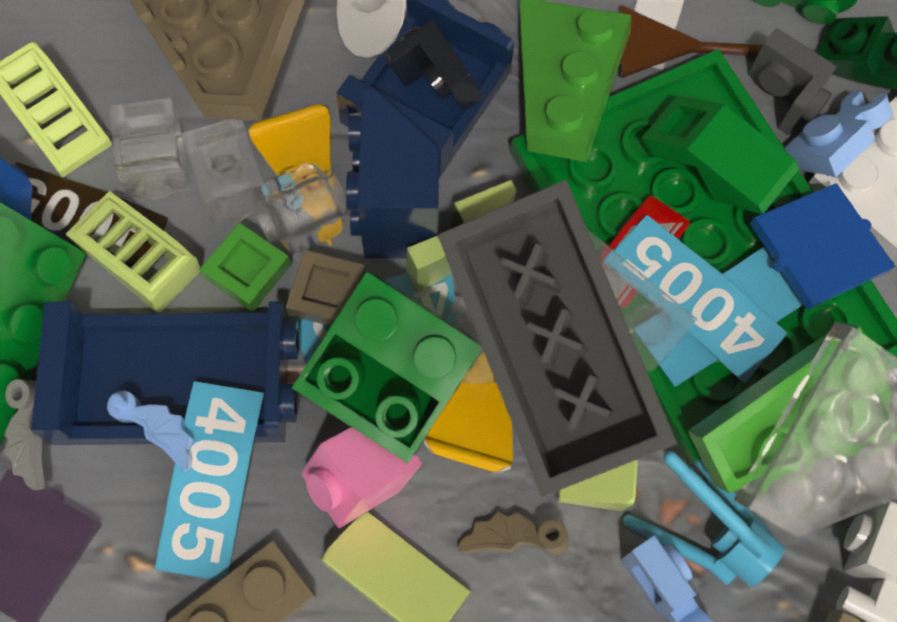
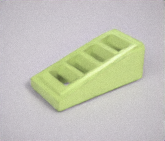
[0,42,113,178]
[66,191,201,314]

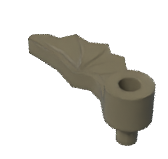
[457,512,570,555]

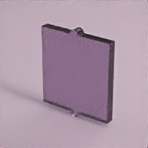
[0,469,102,622]

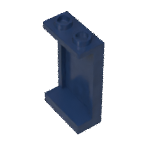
[31,301,300,445]

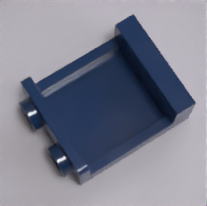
[336,0,515,177]

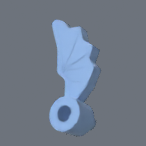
[107,391,194,472]

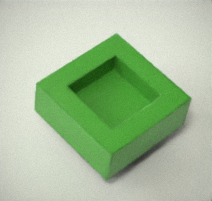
[199,222,291,312]

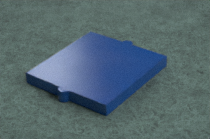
[749,183,896,310]

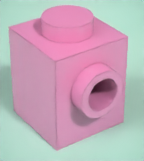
[301,427,423,528]

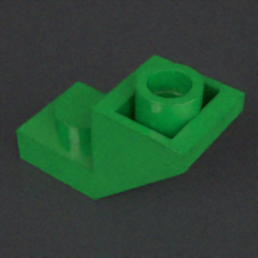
[641,95,800,214]

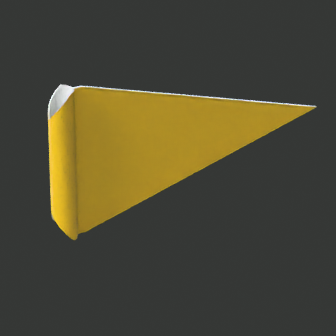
[248,104,331,247]
[424,352,513,473]

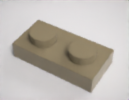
[167,541,316,622]

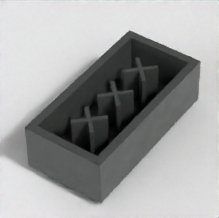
[438,180,677,497]

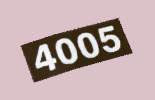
[15,162,169,276]

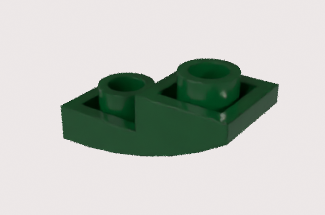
[817,16,897,89]

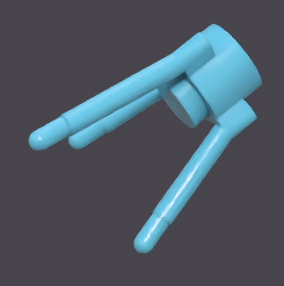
[623,451,786,588]

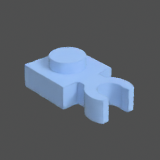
[785,90,893,177]
[621,535,713,622]

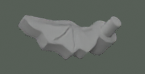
[4,379,45,491]

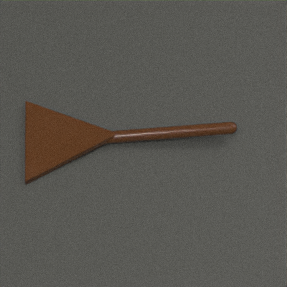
[619,4,810,78]

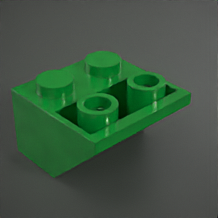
[292,272,483,463]

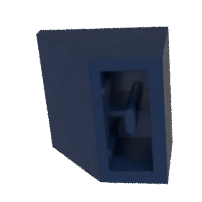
[346,89,439,259]

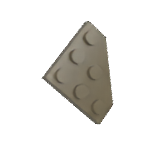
[131,0,305,121]

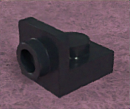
[384,20,483,111]

